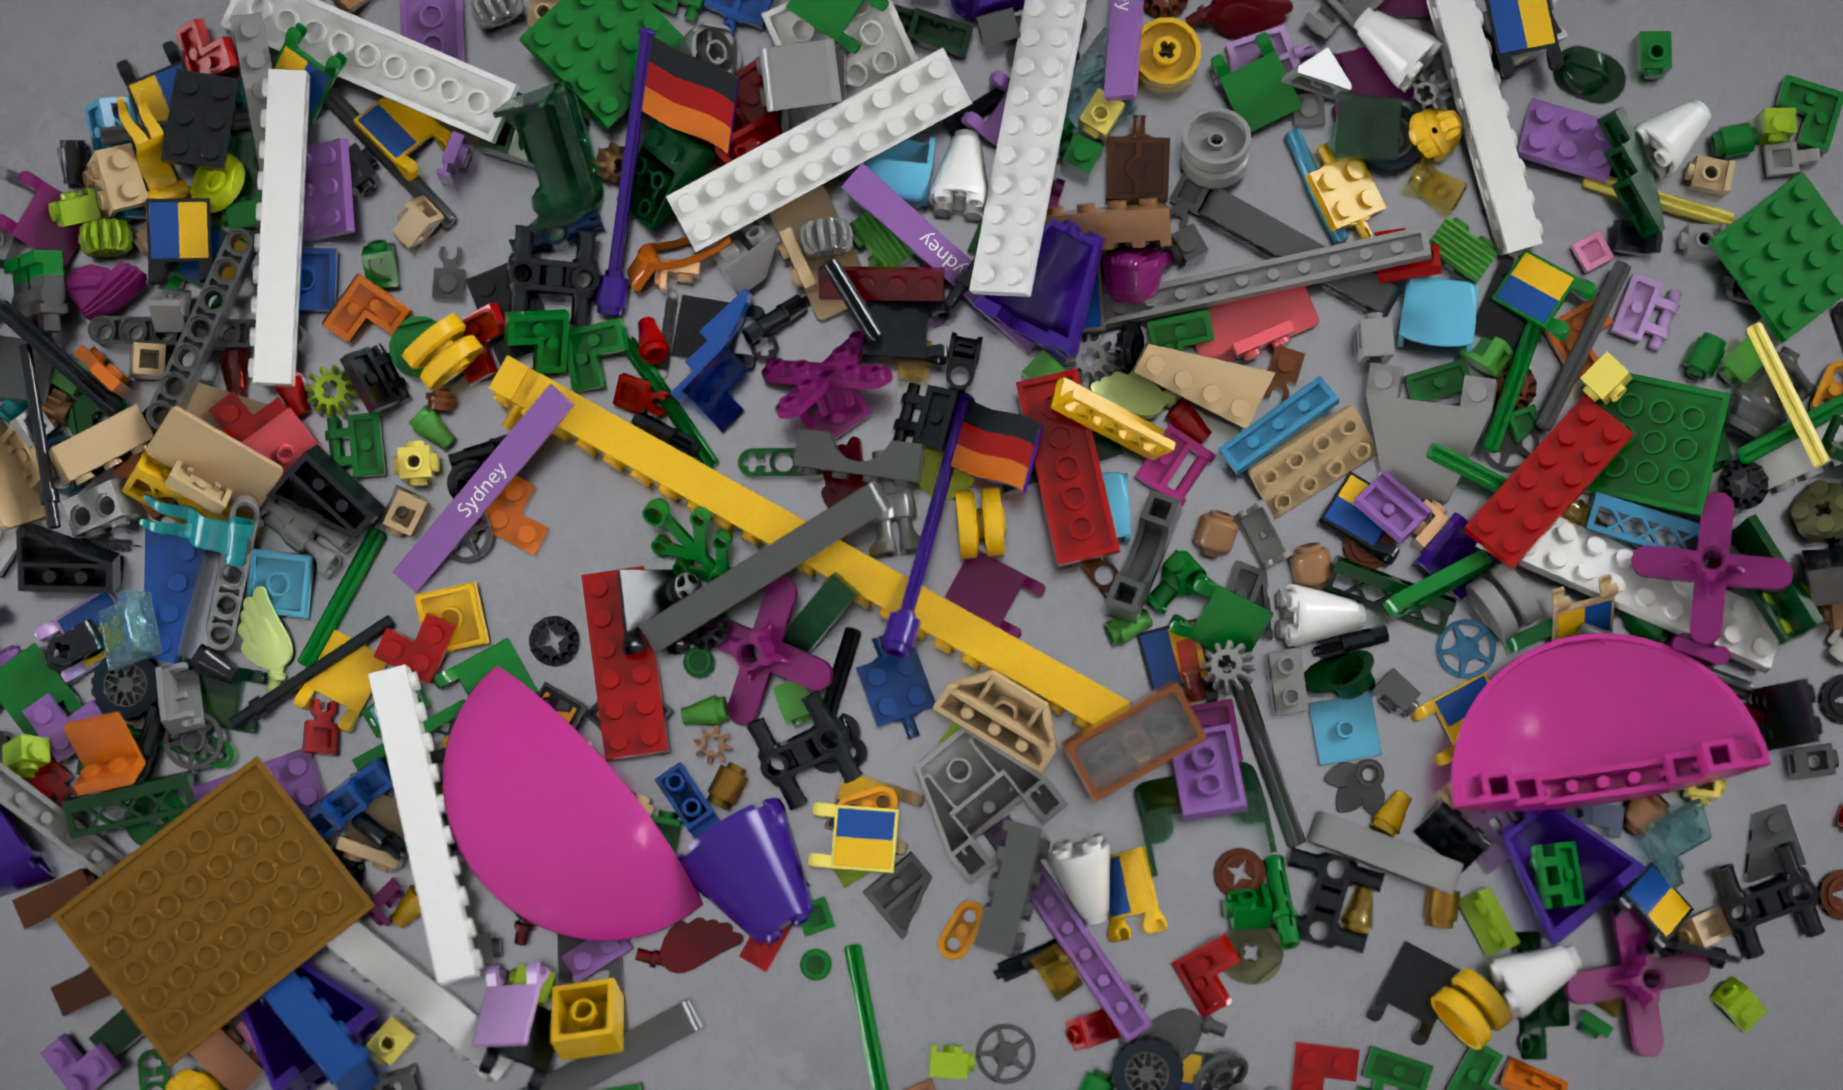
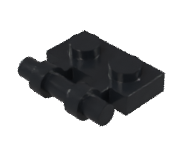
[340,343,411,414]
[893,382,960,453]
[1415,801,1492,872]

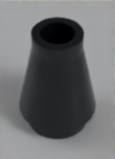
[57,140,89,184]
[189,644,239,685]

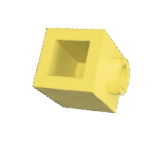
[1078,88,1125,141]
[1580,351,1633,405]
[366,1015,419,1066]

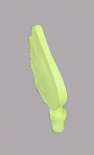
[1089,371,1182,419]
[238,586,293,692]

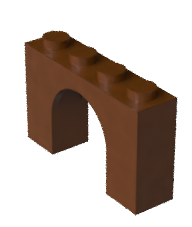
[12,868,113,1017]

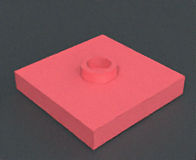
[241,407,325,488]

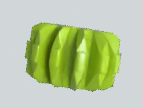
[78,218,133,258]
[305,364,359,418]

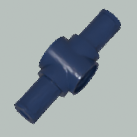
[509,209,604,253]

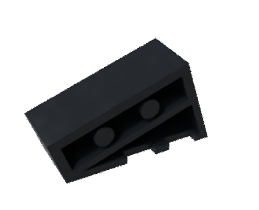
[16,523,121,593]

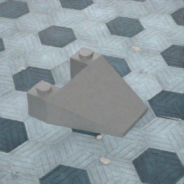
[1366,362,1498,503]
[914,727,1068,885]

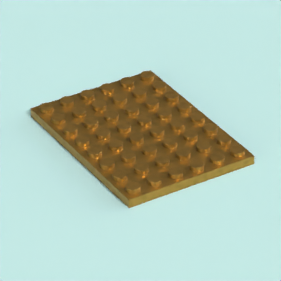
[51,756,376,1067]

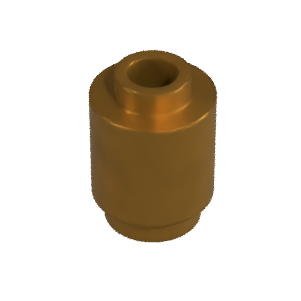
[706,762,749,811]
[1425,887,1461,929]

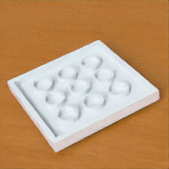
[761,0,918,120]

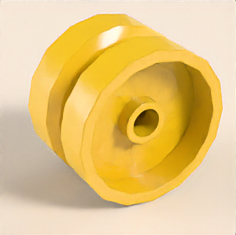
[1138,17,1201,93]
[402,313,484,391]
[955,487,1006,560]
[1431,968,1512,1050]

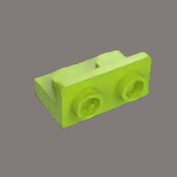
[1459,886,1520,956]

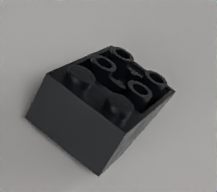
[1750,678,1822,751]

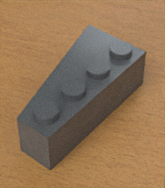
[975,819,1050,958]

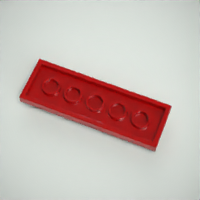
[1016,369,1120,567]
[1463,395,1634,570]
[581,566,669,761]

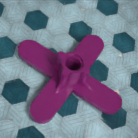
[761,329,893,419]
[1631,492,1793,645]
[701,576,833,725]
[1564,907,1710,1057]

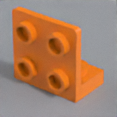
[63,712,146,796]

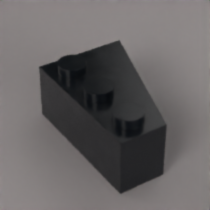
[267,445,386,539]
[1802,548,1843,606]

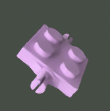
[1212,24,1317,88]

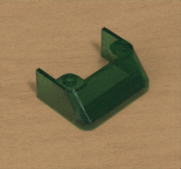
[493,80,603,232]
[1133,762,1277,877]

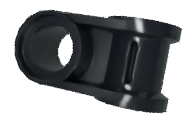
[946,332,983,394]
[44,619,108,672]

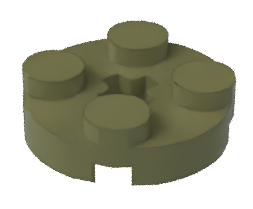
[1791,480,1843,542]
[1225,928,1283,985]

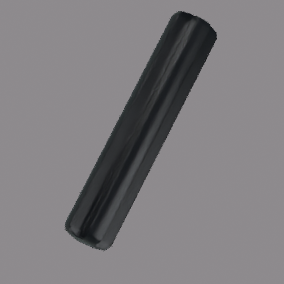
[822,257,883,343]
[823,627,861,717]

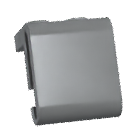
[756,39,842,112]

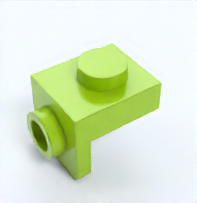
[1711,976,1768,1033]

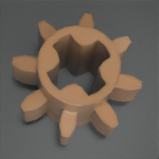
[593,142,625,183]
[41,388,74,428]
[693,725,733,764]

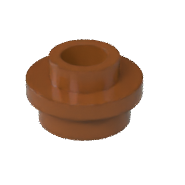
[425,388,457,411]

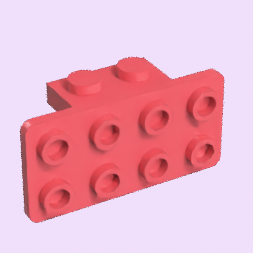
[1189,286,1319,362]

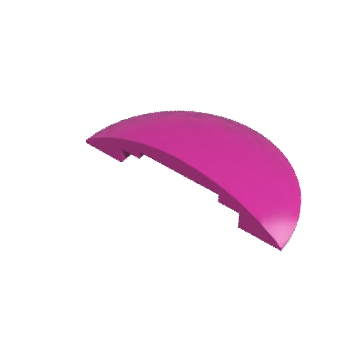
[1451,633,1771,812]
[443,666,703,941]

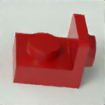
[1065,1009,1120,1051]

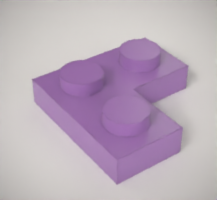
[22,693,104,763]
[561,939,632,983]
[40,1033,122,1090]

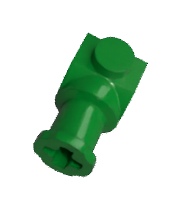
[1146,549,1207,615]

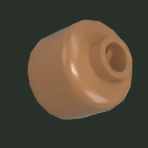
[1193,509,1239,558]
[1290,542,1334,590]
[1623,794,1670,836]

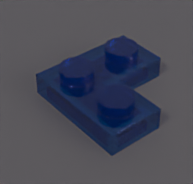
[682,346,748,432]

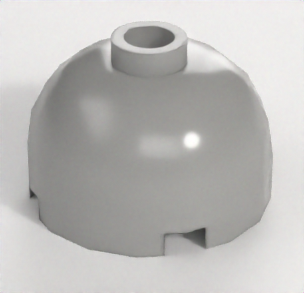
[679,21,742,74]

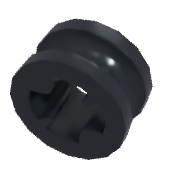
[751,334,779,363]

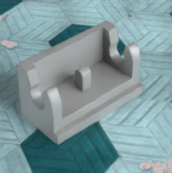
[1234,499,1293,570]
[155,662,205,736]

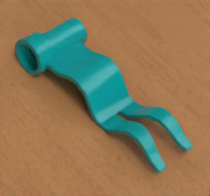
[139,494,255,567]

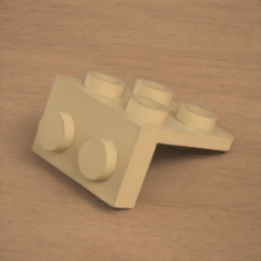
[82,143,149,219]
[336,794,406,873]

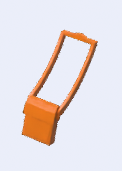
[627,235,731,291]

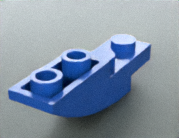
[654,762,721,839]

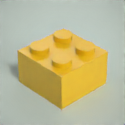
[551,978,624,1061]

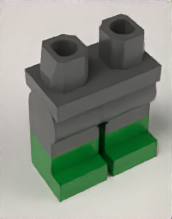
[3,250,69,334]

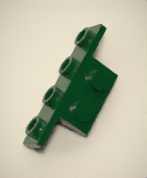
[1515,931,1570,1060]

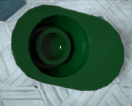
[1552,45,1626,104]
[1304,650,1375,700]

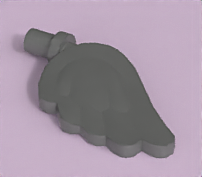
[1118,1009,1228,1061]

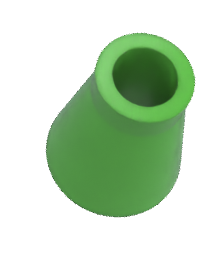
[409,405,456,450]
[1103,609,1153,646]
[681,694,729,726]

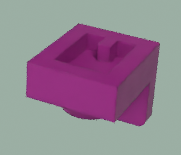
[367,877,405,927]

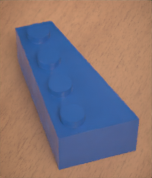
[143,527,212,664]
[262,971,379,1090]

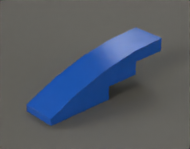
[670,289,753,404]
[303,756,393,840]

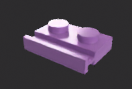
[436,131,471,187]
[1353,470,1432,545]

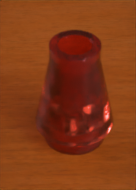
[218,350,250,394]

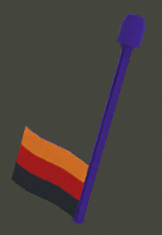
[594,28,740,316]
[882,393,1043,659]

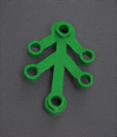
[642,498,733,583]

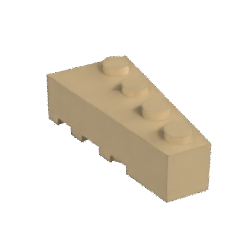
[1131,344,1275,429]

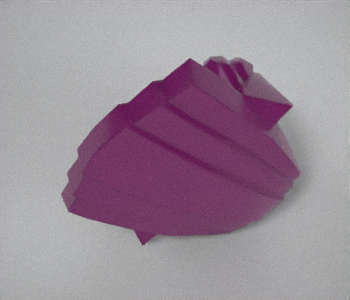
[1102,243,1174,305]
[64,261,147,321]

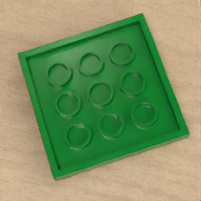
[519,0,684,130]
[1707,171,1843,343]
[1584,373,1732,517]

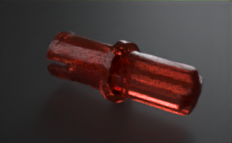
[1176,639,1206,703]

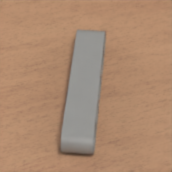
[206,495,259,650]
[1307,811,1464,895]

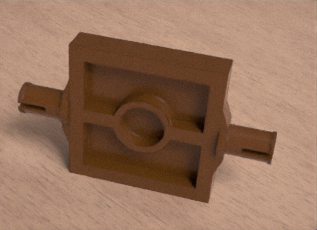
[1105,115,1170,204]

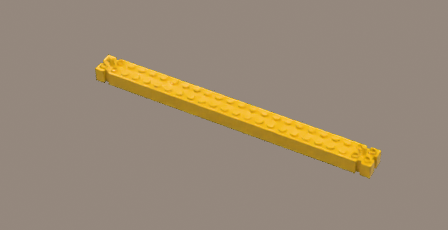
[489,355,1152,762]

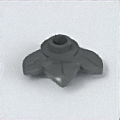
[1325,759,1385,815]

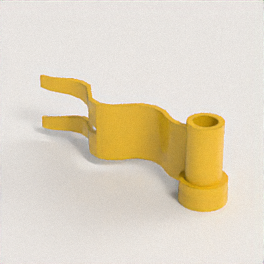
[116,87,190,209]

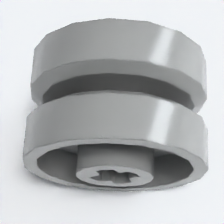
[1181,107,1251,189]
[1465,562,1542,642]

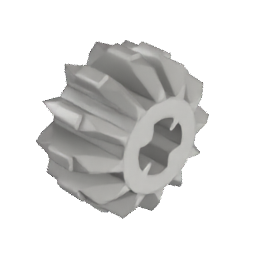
[469,0,524,29]
[800,217,853,259]
[1063,333,1116,385]
[1202,640,1257,695]

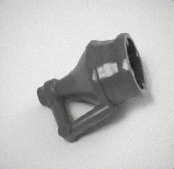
[1725,346,1816,440]

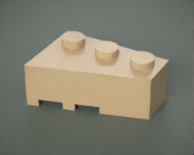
[49,404,154,487]

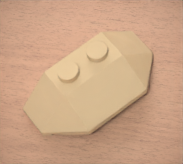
[932,670,1058,774]

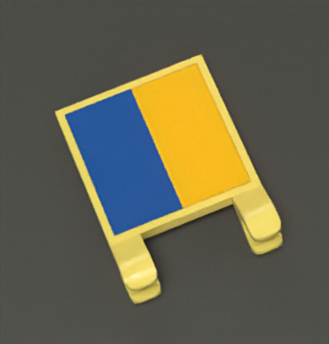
[808,802,899,873]

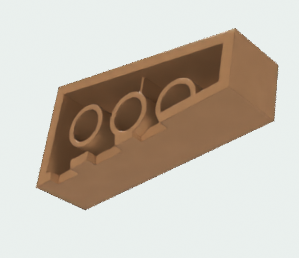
[1044,197,1172,250]

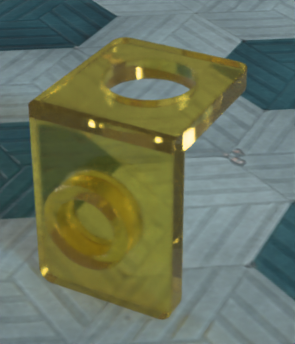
[1408,157,1468,211]

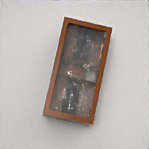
[1061,680,1208,802]

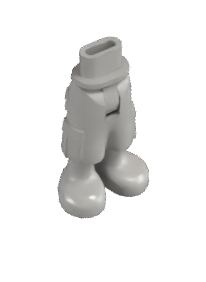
[869,450,921,559]
[259,497,358,579]

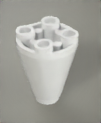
[1353,7,1443,92]
[1634,100,1711,182]
[928,129,989,220]
[1275,584,1366,647]
[1047,833,1110,926]
[1489,945,1583,1019]

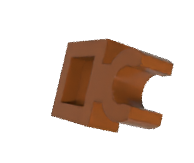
[1264,346,1305,403]

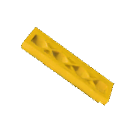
[1051,377,1176,461]
[121,449,253,523]

